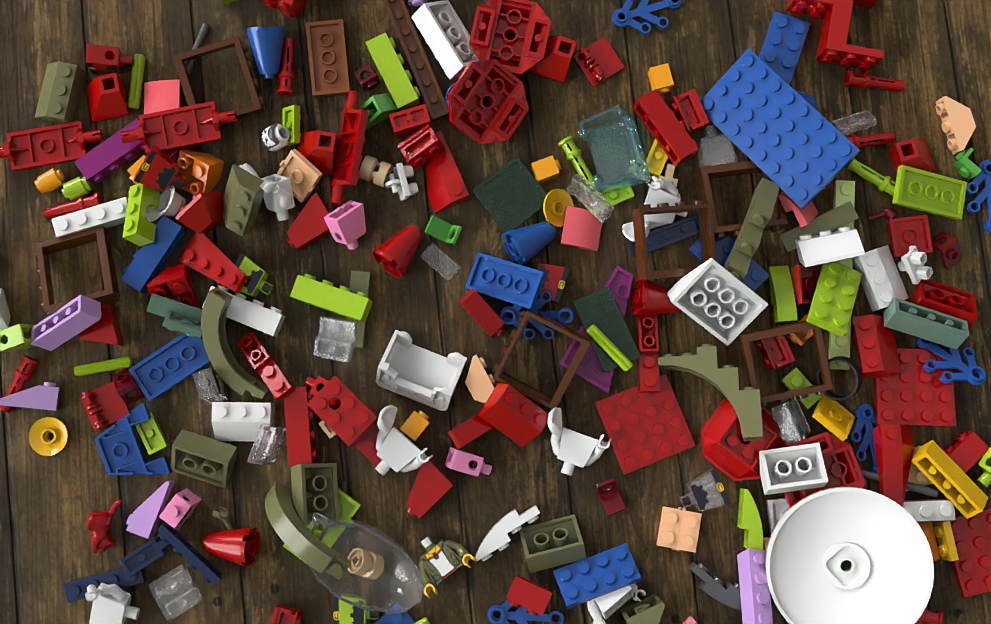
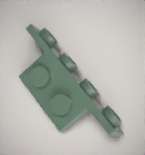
[147,294,228,338]

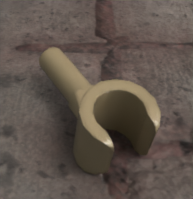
[212,507,233,530]

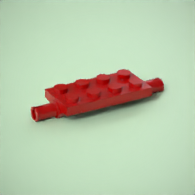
[330,91,368,205]
[120,101,238,154]
[0,121,104,172]

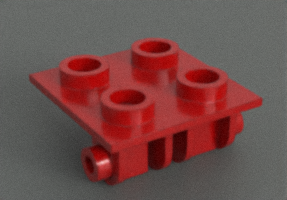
[573,37,625,87]
[80,381,129,431]

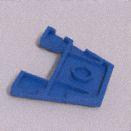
[94,402,172,475]

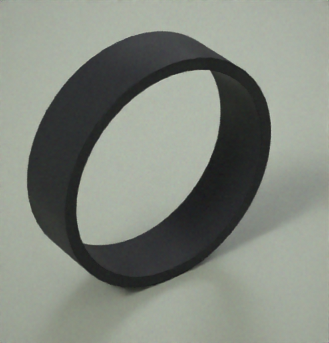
[817,356,863,400]

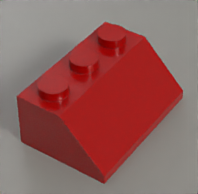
[910,279,978,330]
[851,315,902,379]
[478,383,549,447]

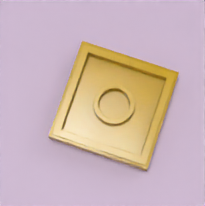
[812,394,855,441]

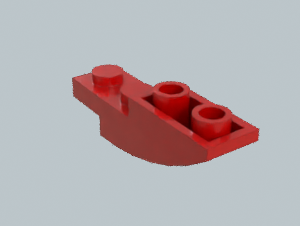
[637,314,660,393]
[236,331,295,402]

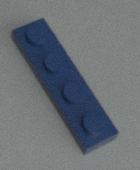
[628,214,700,258]
[157,522,222,585]
[63,567,146,603]

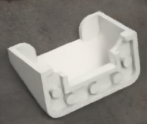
[376,330,467,411]

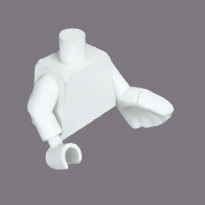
[239,163,295,221]
[622,176,688,242]
[375,405,433,476]
[548,407,611,476]
[85,583,140,624]
[587,583,646,624]

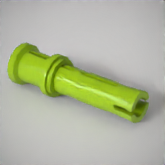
[558,135,599,192]
[847,159,896,196]

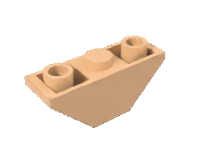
[935,96,976,155]
[465,354,496,403]

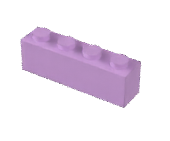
[31,295,101,351]
[737,548,773,624]

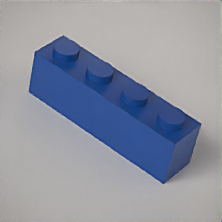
[121,215,187,294]

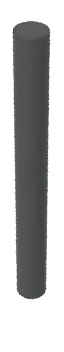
[179,23,210,94]
[860,469,938,497]

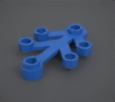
[612,0,682,35]
[966,159,991,233]
[500,289,574,340]
[916,337,986,385]
[848,404,878,474]
[487,600,564,624]

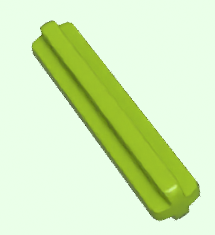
[128,54,146,109]
[586,324,633,371]
[74,357,133,376]

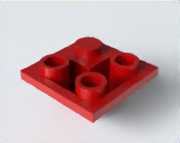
[528,36,577,83]
[86,73,130,123]
[298,131,339,175]
[888,138,937,175]
[175,191,223,234]
[147,263,199,307]

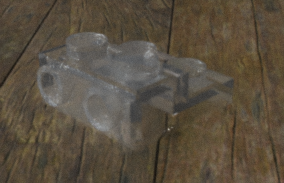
[771,397,811,445]

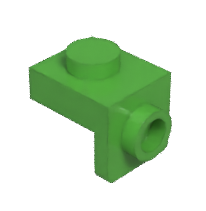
[952,147,982,180]

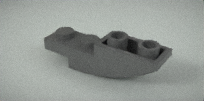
[688,562,742,611]

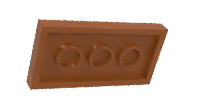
[306,19,351,98]

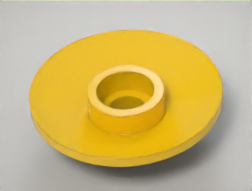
[543,189,574,227]
[29,417,68,456]

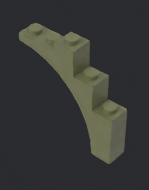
[724,178,780,282]
[658,344,764,441]

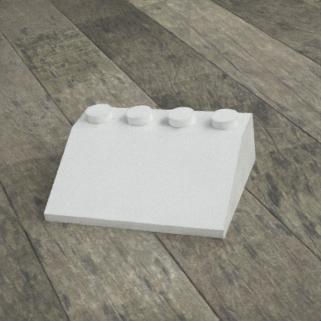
[667,258,768,346]

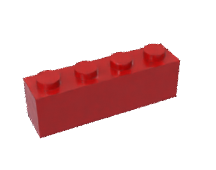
[633,89,699,167]
[284,387,318,467]

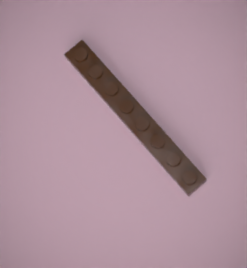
[383,0,449,121]

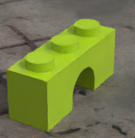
[122,183,161,246]

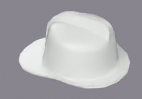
[146,184,186,222]

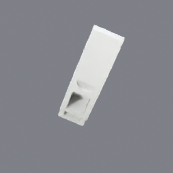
[475,505,540,561]

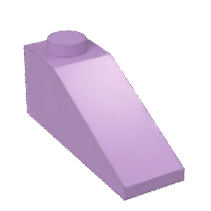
[0,382,61,411]
[126,480,175,539]

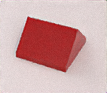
[789,265,819,306]

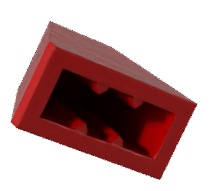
[286,193,331,251]
[459,288,505,338]
[79,291,124,346]
[448,413,493,449]
[406,460,454,519]

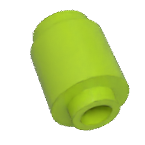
[61,176,93,201]

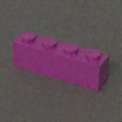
[74,118,145,184]

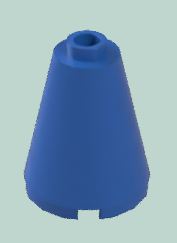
[247,26,285,79]
[501,221,556,266]

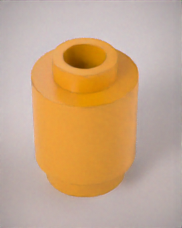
[34,168,66,194]

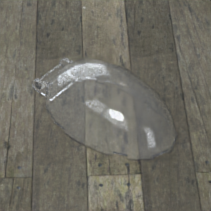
[307,512,424,614]

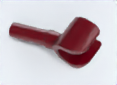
[868,207,897,221]

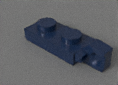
[119,536,171,577]

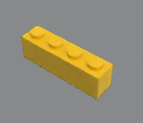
[911,440,989,519]

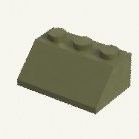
[35,61,85,124]
[222,164,265,237]
[171,429,237,488]
[291,463,340,526]
[519,514,587,573]
[620,593,665,624]

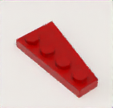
[179,232,248,294]

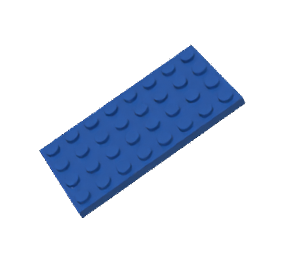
[700,48,861,209]

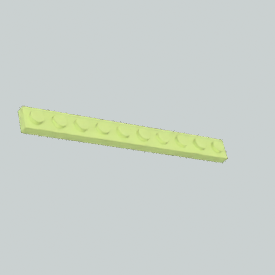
[828,180,855,370]

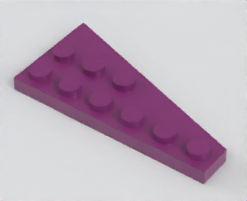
[559,265,633,393]

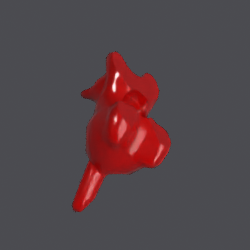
[87,499,122,554]

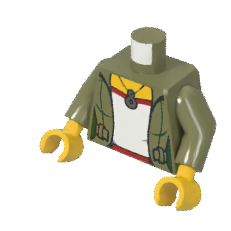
[419,535,477,598]

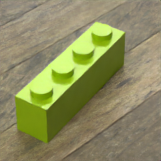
[365,32,421,111]
[290,274,373,323]

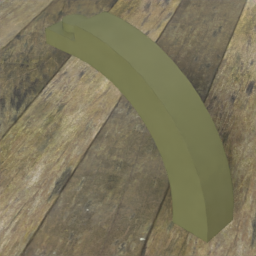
[201,287,270,399]
[265,481,351,580]

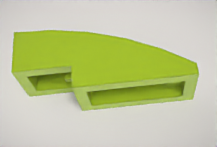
[768,266,798,323]
[737,488,763,550]

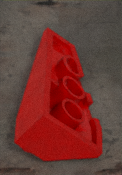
[425,131,470,214]
[872,424,914,507]

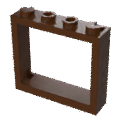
[172,36,265,125]
[697,161,788,239]
[632,201,716,280]
[35,225,120,316]
[493,309,592,409]
[738,321,833,406]

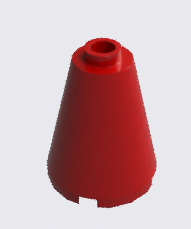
[372,225,423,278]
[630,278,681,316]
[203,527,261,567]

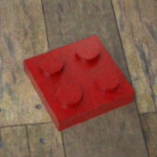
[887,214,933,258]

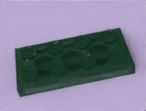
[573,286,641,373]

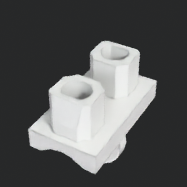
[385,163,418,201]
[898,246,933,285]

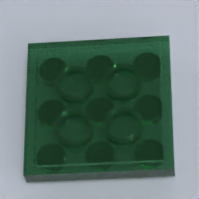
[472,156,547,232]

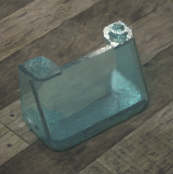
[578,104,651,193]

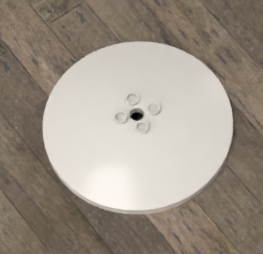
[765,487,934,624]

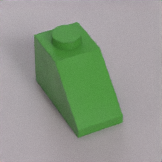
[358,93,397,130]

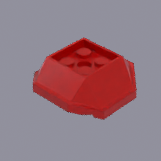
[469,0,552,77]
[448,59,529,144]
[700,399,787,481]
[784,432,865,508]

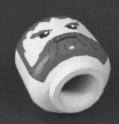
[261,124,290,151]

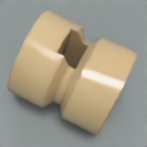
[359,155,393,188]
[347,548,384,580]

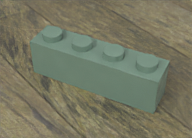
[883,298,969,349]

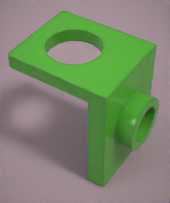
[424,215,462,244]

